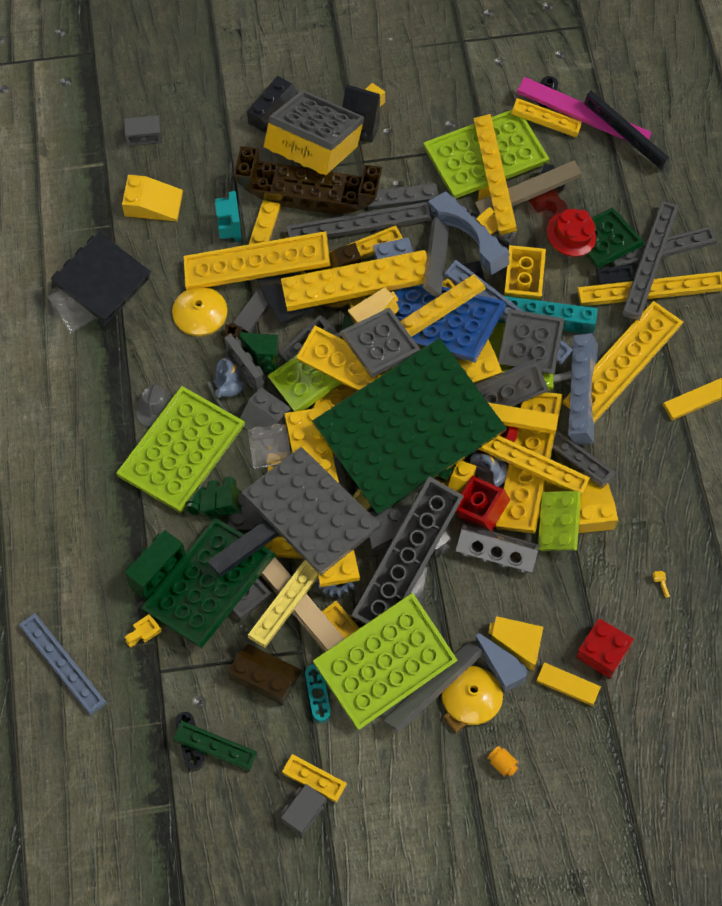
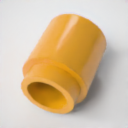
[488,746,518,777]

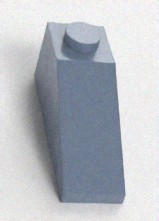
[475,633,528,693]

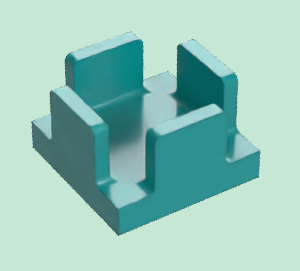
[215,191,242,242]

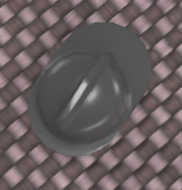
[136,384,170,427]

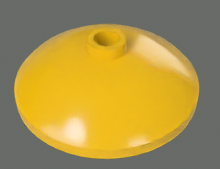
[172,287,227,336]
[442,666,503,725]

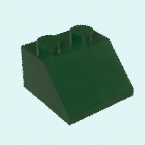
[240,333,279,374]

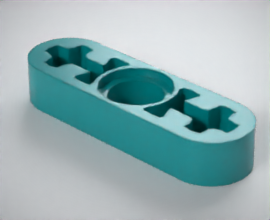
[305,664,331,723]

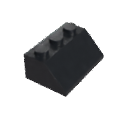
[247,75,299,133]

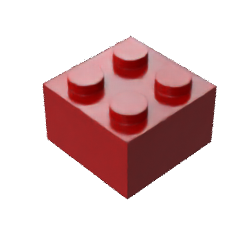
[455,476,511,531]
[576,618,634,679]

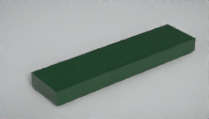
[173,721,257,772]

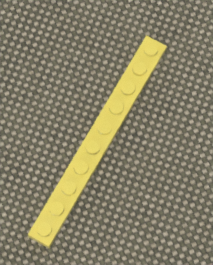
[248,489,371,648]

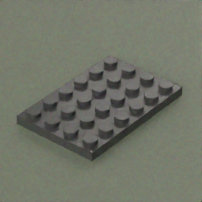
[242,447,381,575]

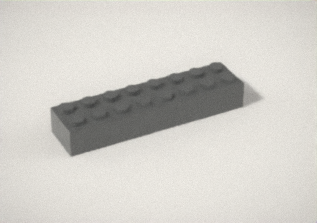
[350,476,464,625]

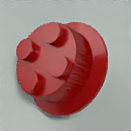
[547,209,596,257]

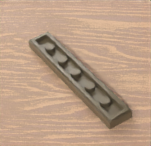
[475,160,582,215]

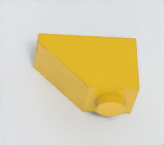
[448,461,477,494]

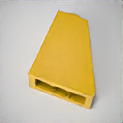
[348,287,399,324]
[488,616,543,671]

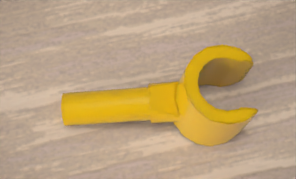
[653,571,670,598]

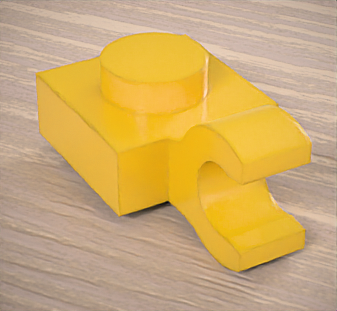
[125,614,161,648]

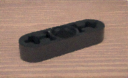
[175,712,204,771]

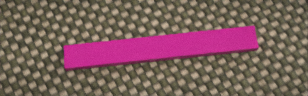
[517,77,652,142]

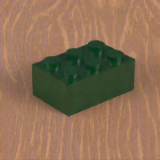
[125,530,185,601]

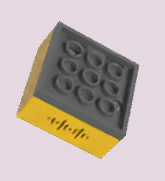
[264,90,364,175]

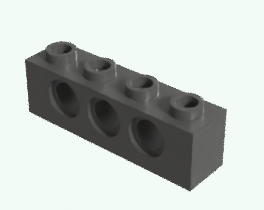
[456,524,540,573]

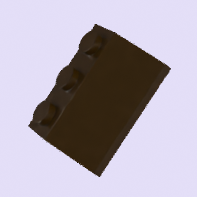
[228,644,302,705]

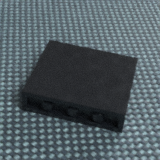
[51,232,151,328]

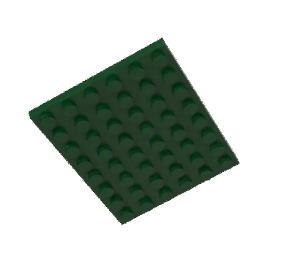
[312,338,507,516]

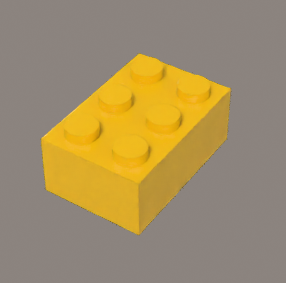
[504,245,546,301]

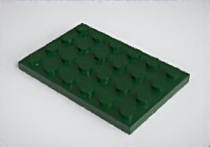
[141,518,275,649]

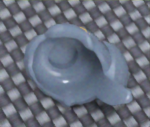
[213,358,245,398]
[470,453,507,487]

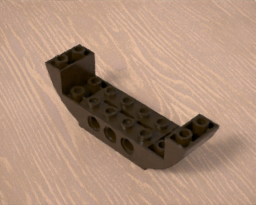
[233,146,382,216]

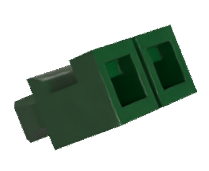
[200,476,242,519]

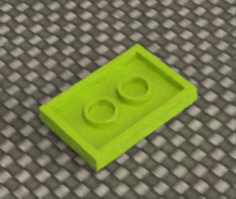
[538,491,581,551]

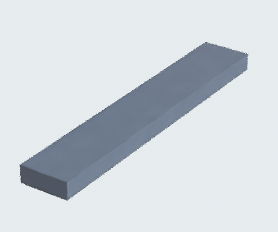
[19,613,107,716]

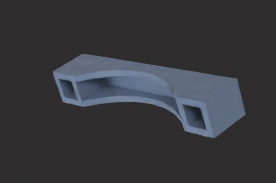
[428,191,510,275]
[568,333,598,445]

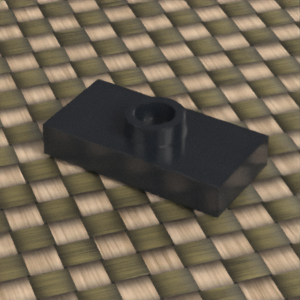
[596,265,635,285]

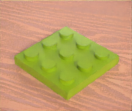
[268,355,341,412]

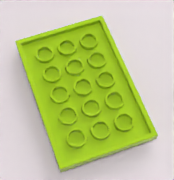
[423,110,550,199]
[116,386,245,513]
[312,593,458,730]

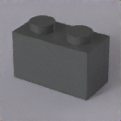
[124,115,162,146]
[281,784,327,837]

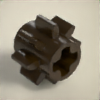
[221,322,242,343]

